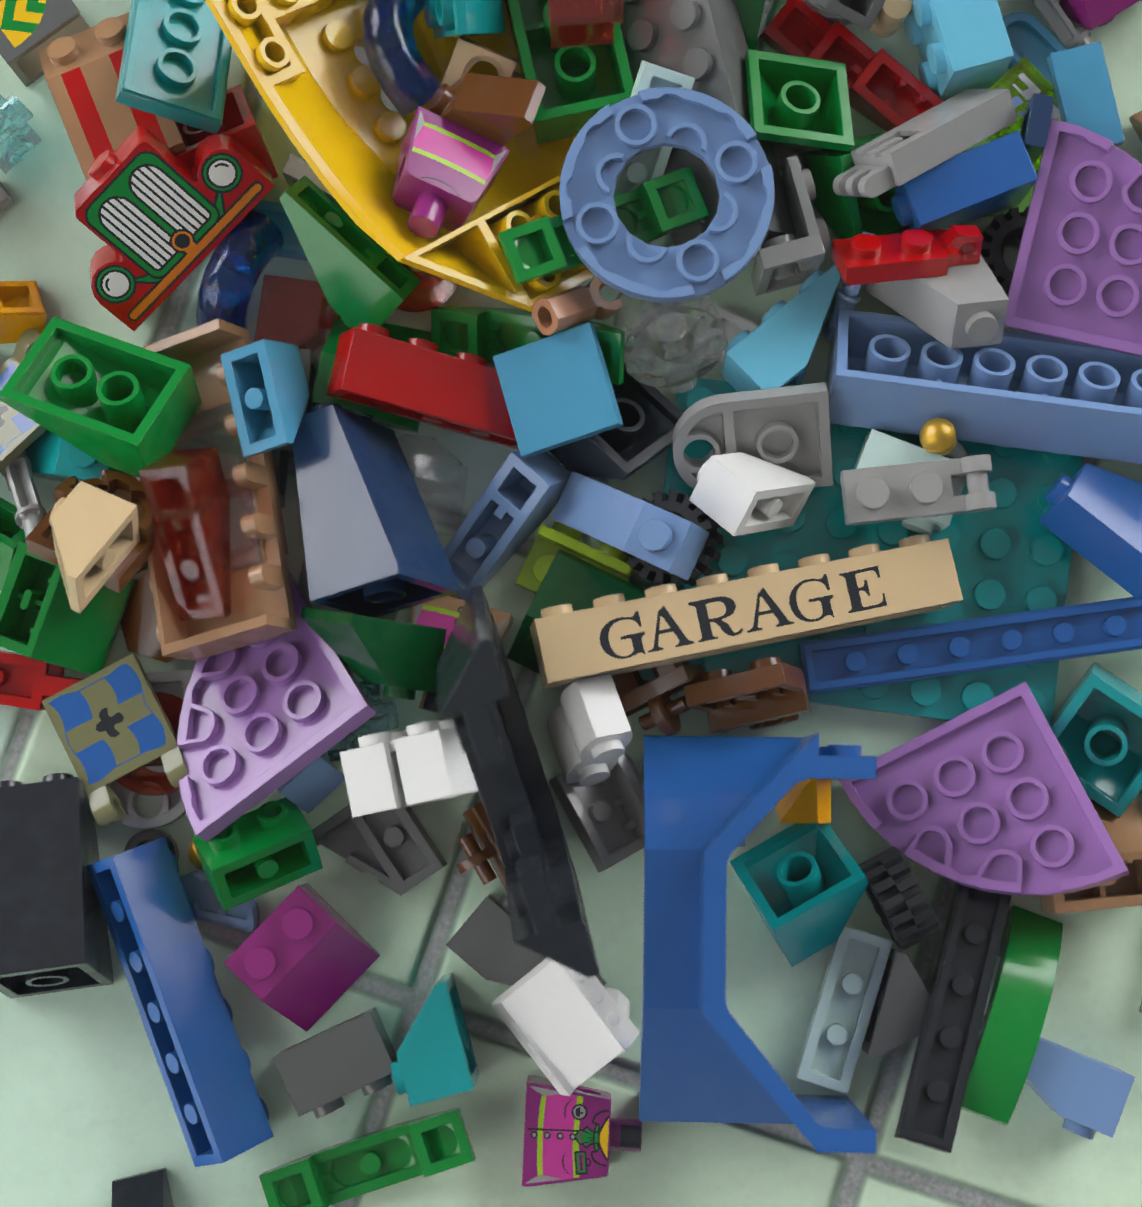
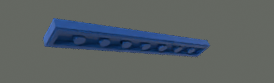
[798,596,1142,695]

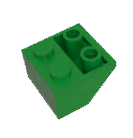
[0,541,136,675]

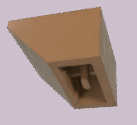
[1040,797,1142,914]

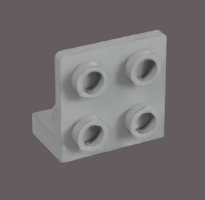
[751,155,830,296]

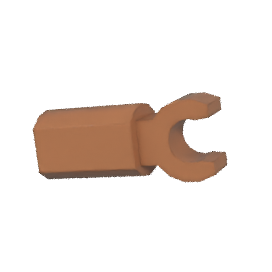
[532,277,623,335]

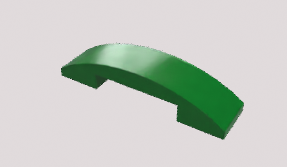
[497,166,709,285]
[431,306,625,385]
[962,905,1063,1125]
[259,1107,476,1207]

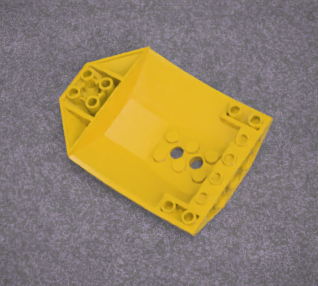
[205,0,595,312]

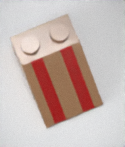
[37,12,187,181]

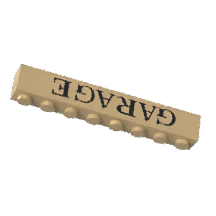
[530,534,963,690]

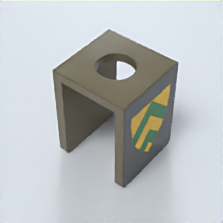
[0,0,90,87]

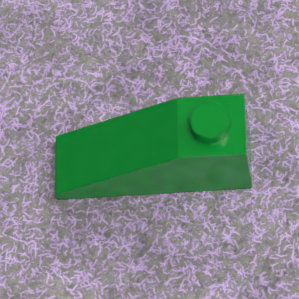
[279,175,421,329]

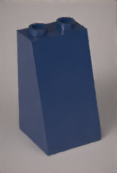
[293,403,459,618]

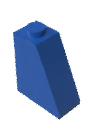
[891,131,1039,231]
[1038,463,1142,599]

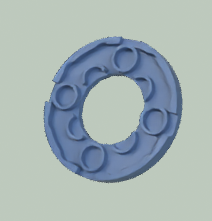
[559,87,775,303]

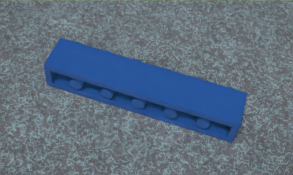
[86,837,274,1167]

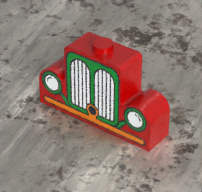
[74,127,275,331]

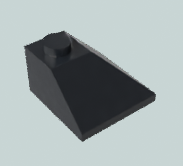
[549,359,683,480]

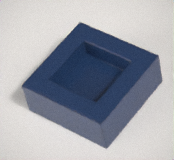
[1020,93,1055,163]

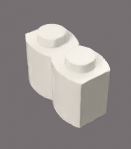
[547,674,633,786]

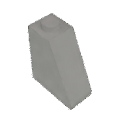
[863,254,1009,349]

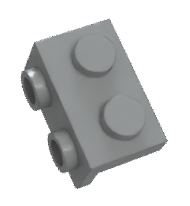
[549,753,644,873]

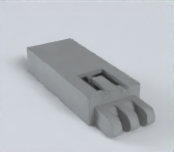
[833,89,1017,198]

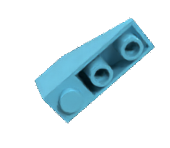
[721,265,841,392]

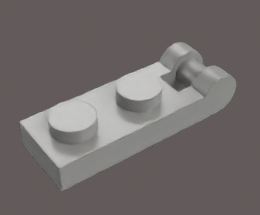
[840,454,997,526]

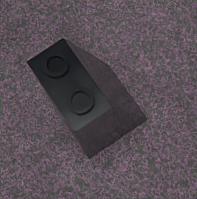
[0,773,114,999]

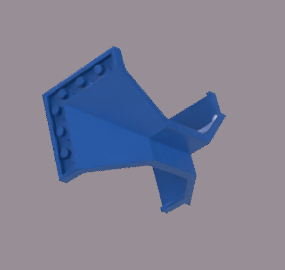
[638,733,876,1153]

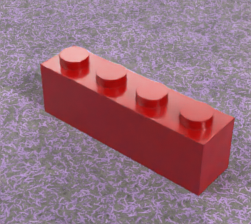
[326,323,519,450]

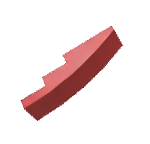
[759,0,943,131]

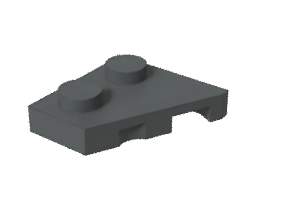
[312,804,448,895]

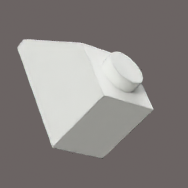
[689,452,816,536]

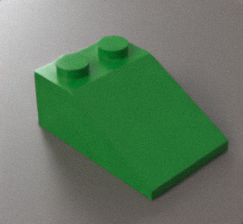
[0,316,202,482]

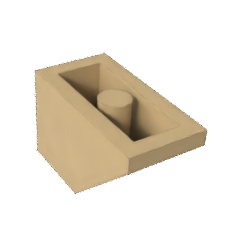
[49,481,140,613]

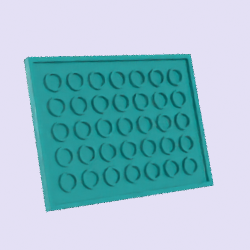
[639,375,1082,725]

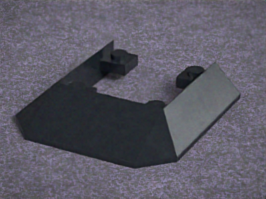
[437,585,600,978]

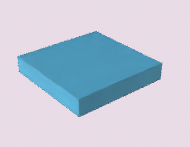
[493,322,623,458]

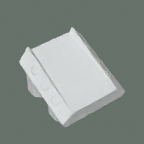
[491,958,640,1097]

